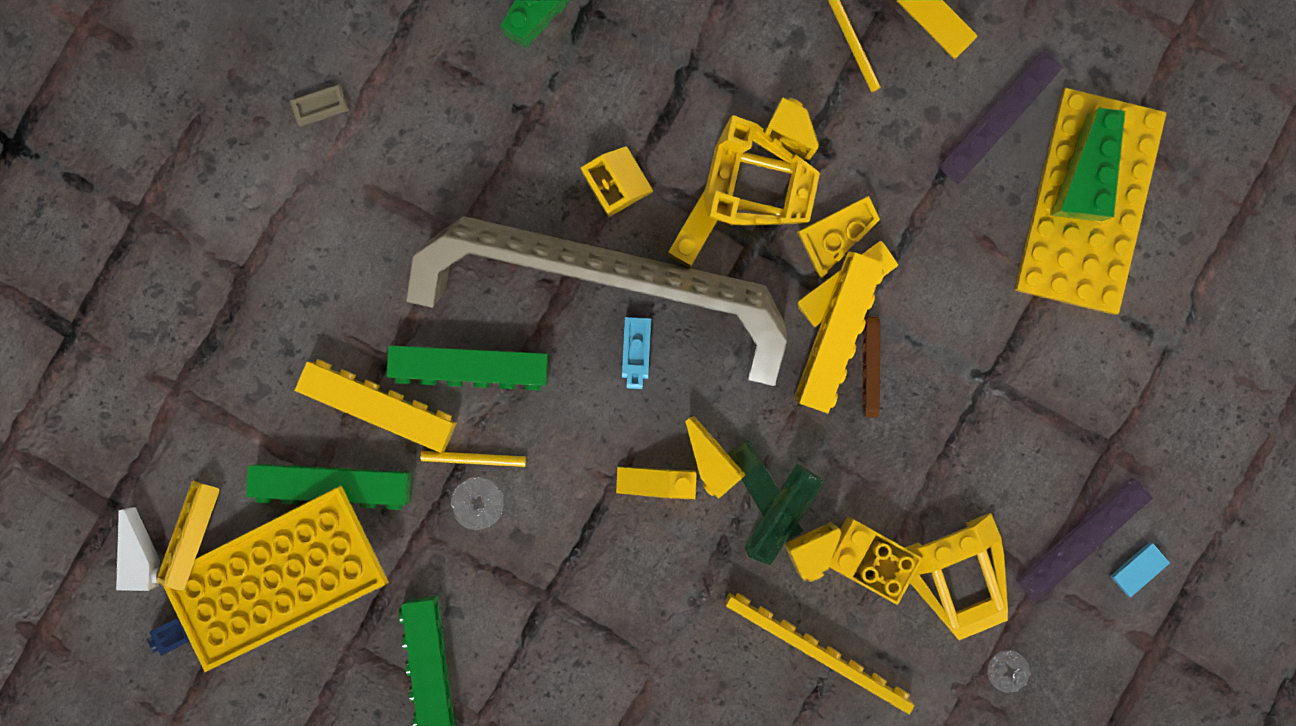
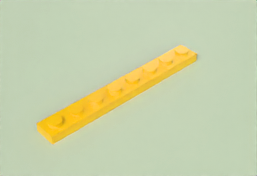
[724,592,915,715]

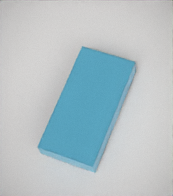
[1110,542,1170,597]

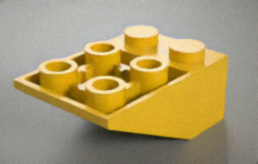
[829,516,923,605]

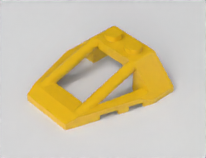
[704,115,820,225]
[906,513,1008,640]

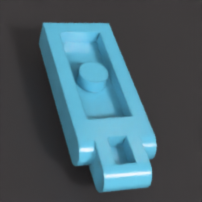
[622,317,651,389]

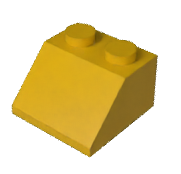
[765,98,819,161]
[784,522,841,581]

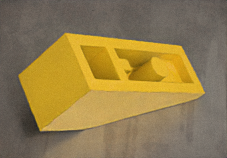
[668,191,718,268]
[685,416,746,499]
[616,467,697,499]

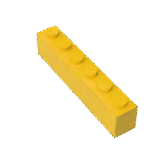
[793,252,885,413]
[294,359,457,453]

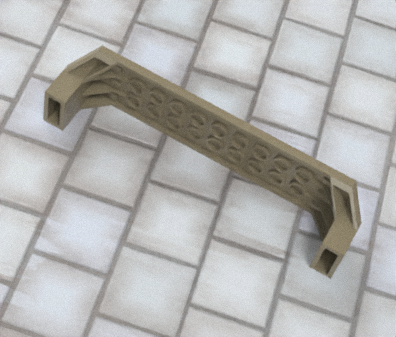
[407,216,787,386]

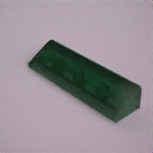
[727,440,804,543]
[745,464,825,566]

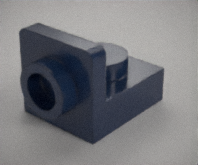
[146,618,190,656]

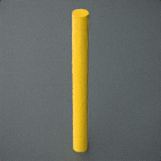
[828,0,881,93]
[421,451,526,467]

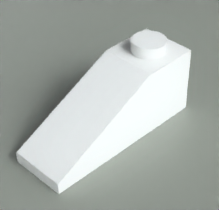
[116,507,161,591]

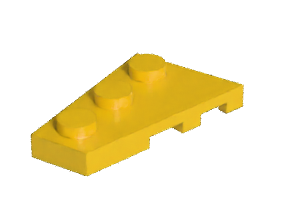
[797,196,880,279]

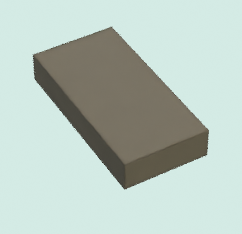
[290,84,349,127]

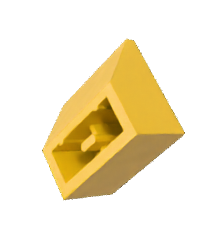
[581,146,653,218]

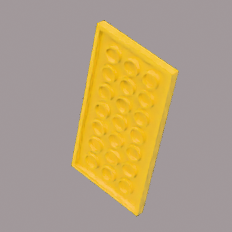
[1014,88,1167,315]
[163,486,389,672]

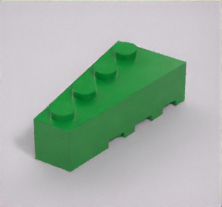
[500,0,570,48]
[1050,108,1125,222]

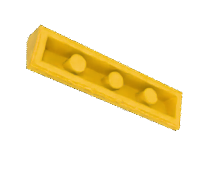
[896,0,977,60]
[797,241,898,328]
[156,481,219,591]

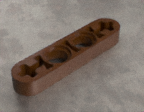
[862,316,880,418]

